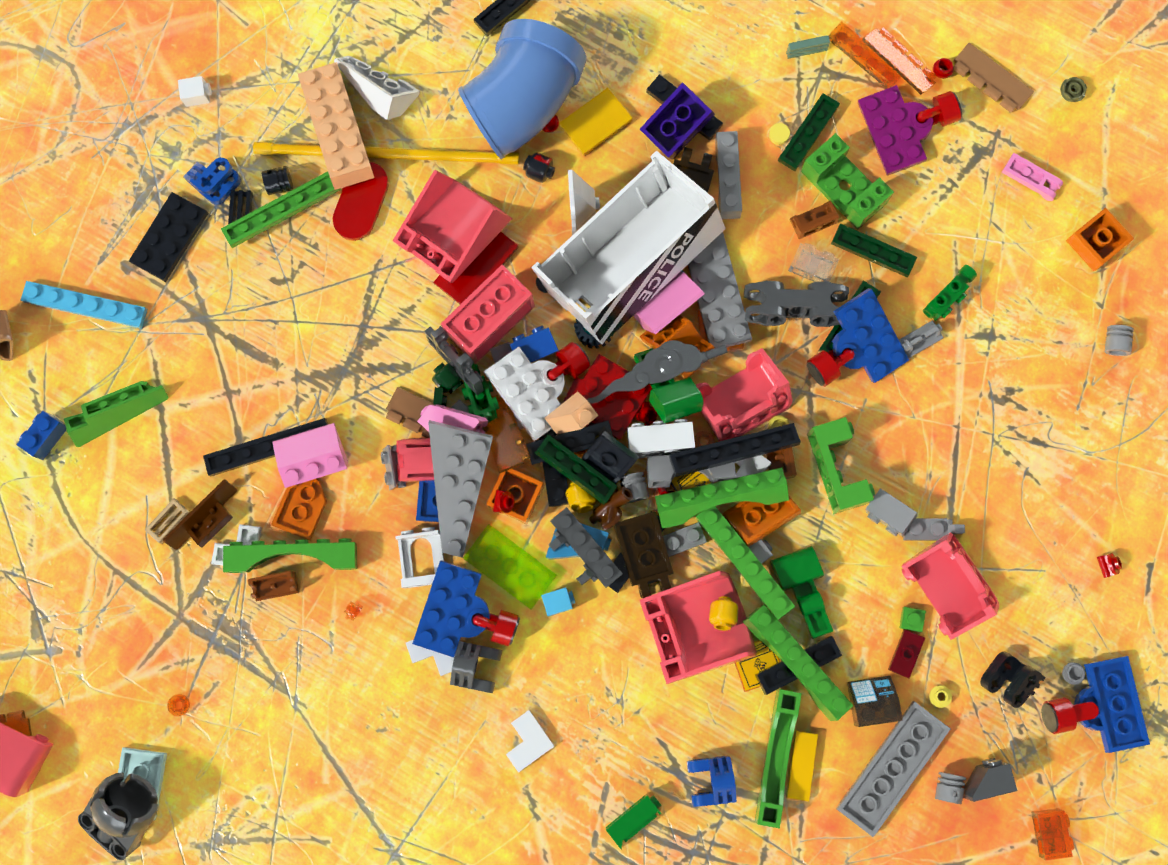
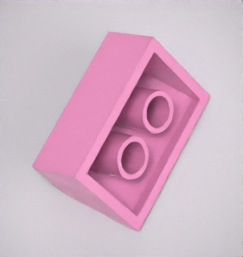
[633,271,705,334]
[273,423,348,488]

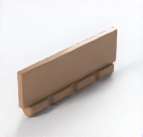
[954,43,1034,113]
[386,387,433,438]

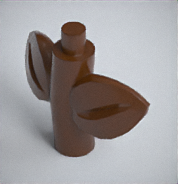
[589,487,633,530]

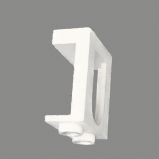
[395,527,444,589]

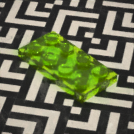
[463,524,557,610]

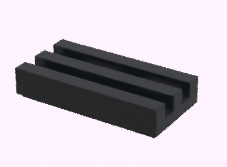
[228,190,253,224]

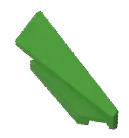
[64,381,168,447]

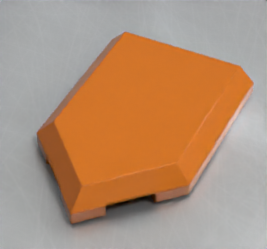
[271,478,327,541]

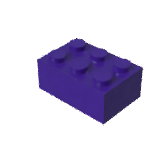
[640,82,715,160]

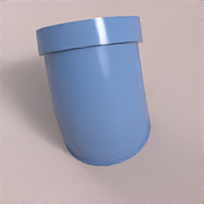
[458,19,587,159]

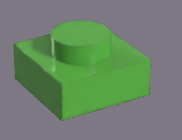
[899,607,926,632]

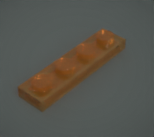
[829,21,903,89]

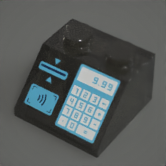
[847,676,903,727]

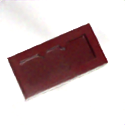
[888,629,925,679]

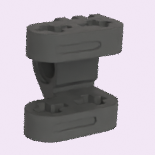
[450,641,503,693]

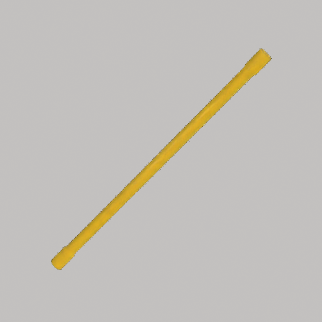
[253,142,519,165]

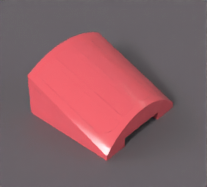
[393,170,513,283]
[639,571,757,684]

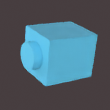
[541,588,575,617]

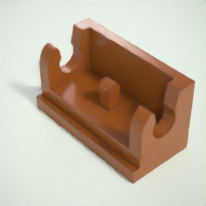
[789,201,840,239]
[766,447,797,479]
[248,571,299,601]

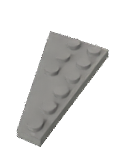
[428,420,493,558]

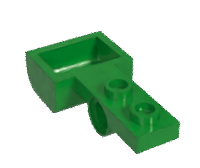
[634,348,703,424]
[770,546,833,639]

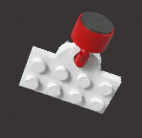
[484,342,590,441]

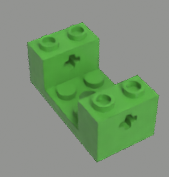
[801,133,894,230]
[807,417,875,514]

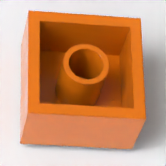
[1066,207,1134,271]
[486,465,545,524]

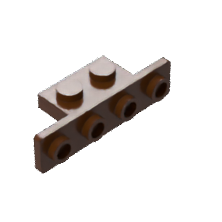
[163,479,237,550]

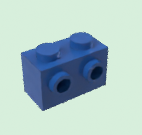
[510,325,559,363]
[16,411,66,460]

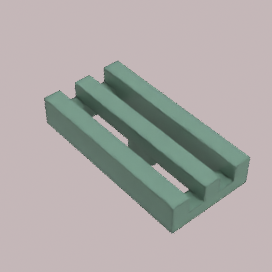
[786,35,830,59]

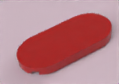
[333,162,389,241]

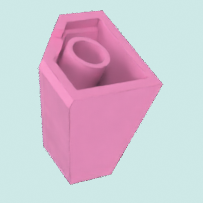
[417,404,488,434]

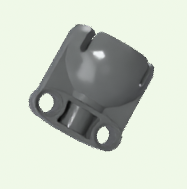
[78,773,158,860]

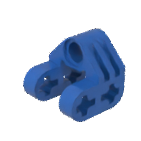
[183,157,241,205]
[686,756,737,807]

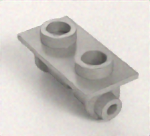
[899,320,944,358]
[381,445,407,491]

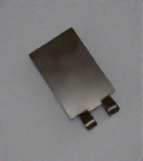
[673,147,714,193]
[614,511,674,598]

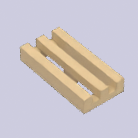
[144,498,190,544]

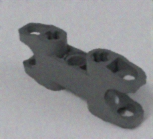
[744,281,849,327]

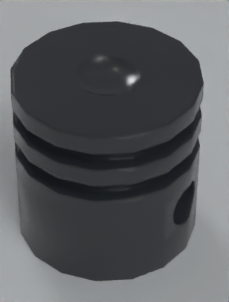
[262,166,293,195]

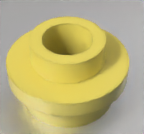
[929,685,952,708]

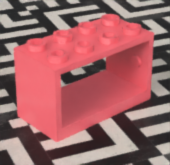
[441,265,535,364]

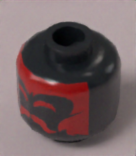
[523,152,555,183]

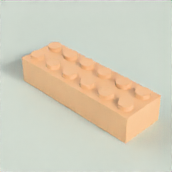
[298,62,374,190]

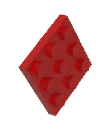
[573,354,653,441]

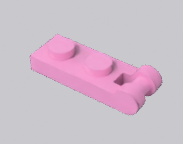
[1002,153,1063,201]

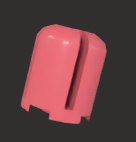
[396,438,434,482]

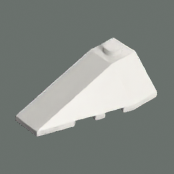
[334,56,420,120]
[568,170,600,235]

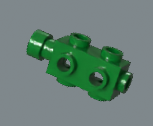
[923,264,977,321]
[462,363,499,423]

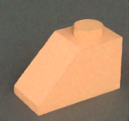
[544,391,598,434]

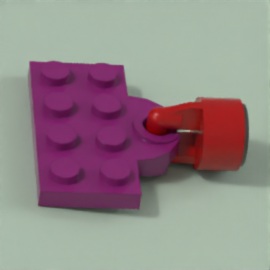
[858,85,962,176]

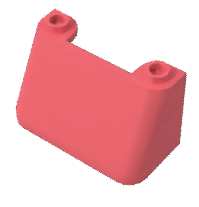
[696,348,793,442]
[902,532,999,640]
[0,723,54,797]

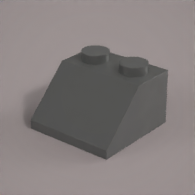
[963,758,1018,802]

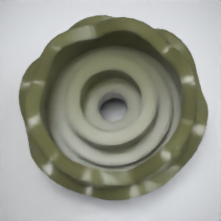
[1060,77,1087,102]

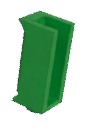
[606,793,662,849]

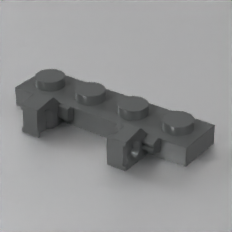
[424,326,484,396]
[548,507,622,588]

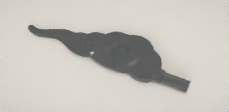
[587,340,728,404]

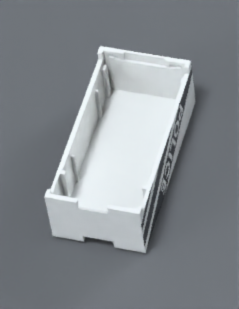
[531,151,726,345]

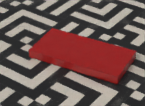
[433,232,519,305]

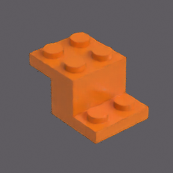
[640,315,715,378]

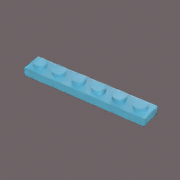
[21,281,148,329]

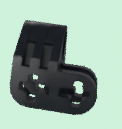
[980,651,1046,708]

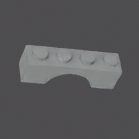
[715,131,742,219]
[646,453,736,488]

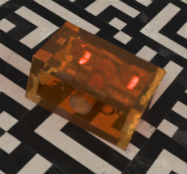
[1031,808,1074,860]

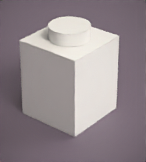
[178,76,212,107]

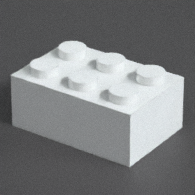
[627,419,695,459]

